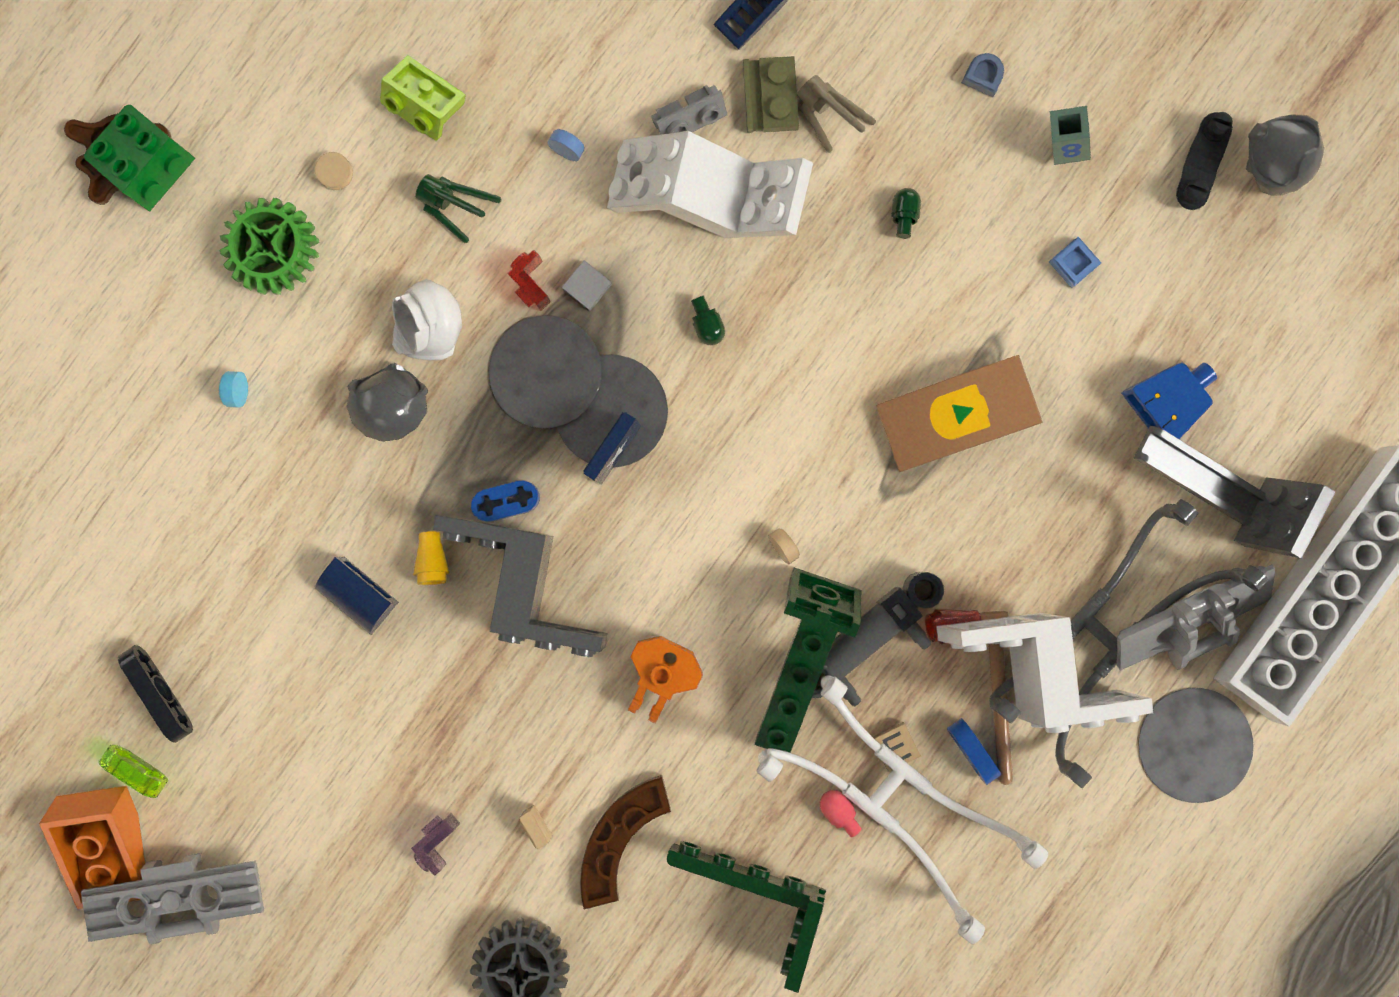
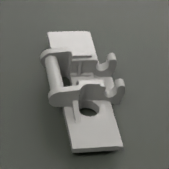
[1117,564,1275,670]
[81,853,264,944]

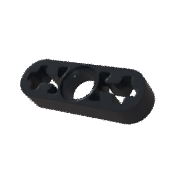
[118,645,193,743]

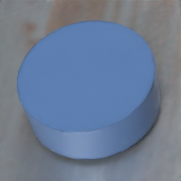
[547,129,585,162]

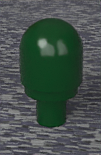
[891,188,921,239]
[691,295,725,346]

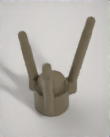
[797,75,876,153]

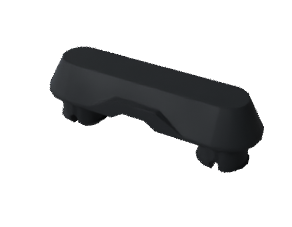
[1176,112,1233,210]

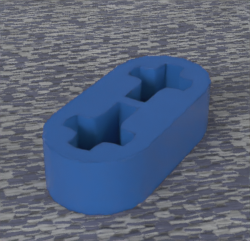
[471,481,540,522]
[947,718,1001,785]

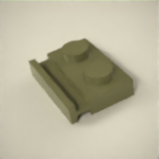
[743,56,799,133]

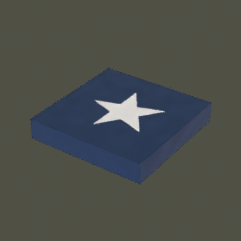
[583,412,641,485]

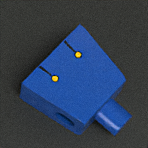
[1121,362,1217,439]

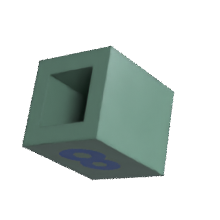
[1050,106,1091,165]

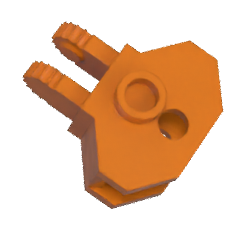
[628,636,703,723]

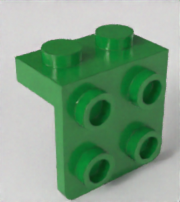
[84,105,196,212]

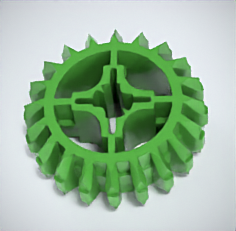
[219,197,319,295]

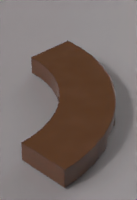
[580,775,671,910]

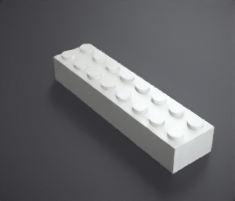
[1213,445,1399,727]

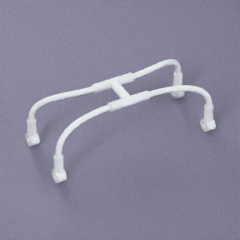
[757,675,1048,944]

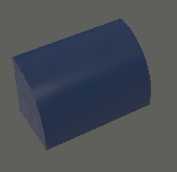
[315,557,399,635]

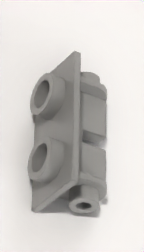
[651,85,727,135]

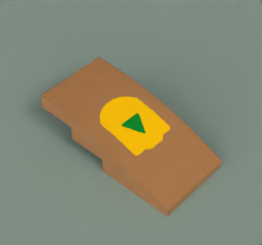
[876,355,1043,472]

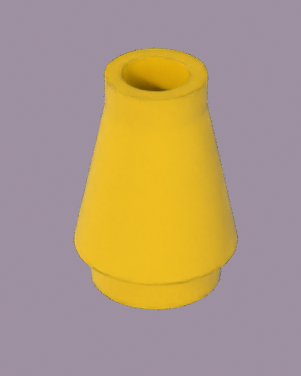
[413,531,449,585]

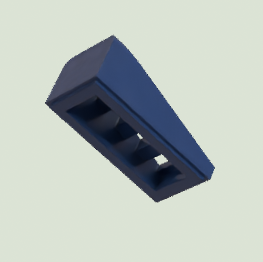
[713,0,788,50]

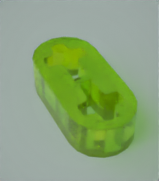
[99,745,168,798]

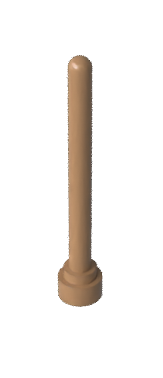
[979,611,1013,785]

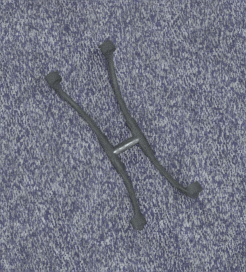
[989,499,1268,789]

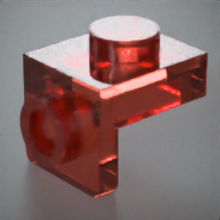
[508,250,551,311]

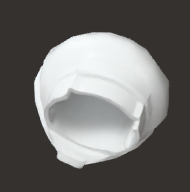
[392,279,462,360]

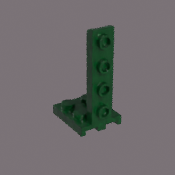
[755,567,862,753]
[667,841,826,993]

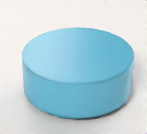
[219,371,248,408]

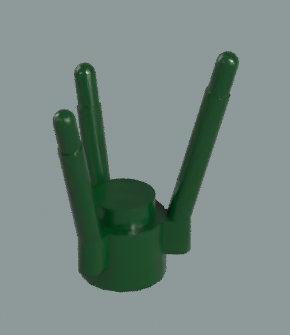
[415,174,502,243]

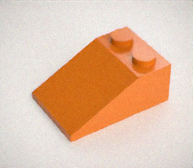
[39,786,145,910]

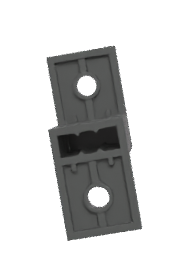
[433,515,608,657]

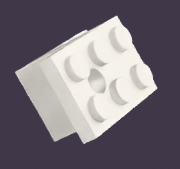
[607,131,813,238]
[937,613,1153,733]

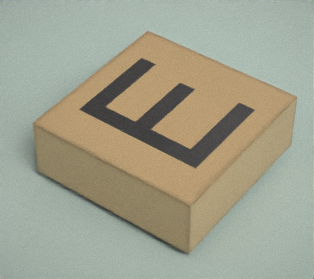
[873,722,921,772]

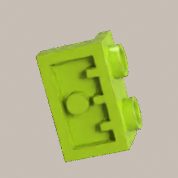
[380,55,466,141]

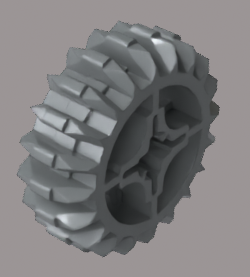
[470,918,570,997]

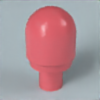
[820,790,862,837]

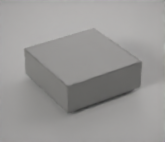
[561,260,612,311]

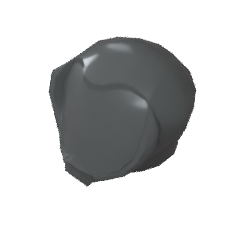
[1246,114,1325,196]
[346,363,428,442]

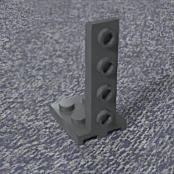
[1134,426,1335,559]

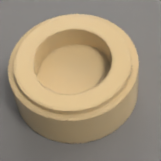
[315,152,353,190]
[768,528,800,565]

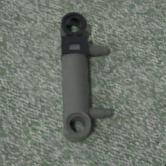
[812,572,944,706]

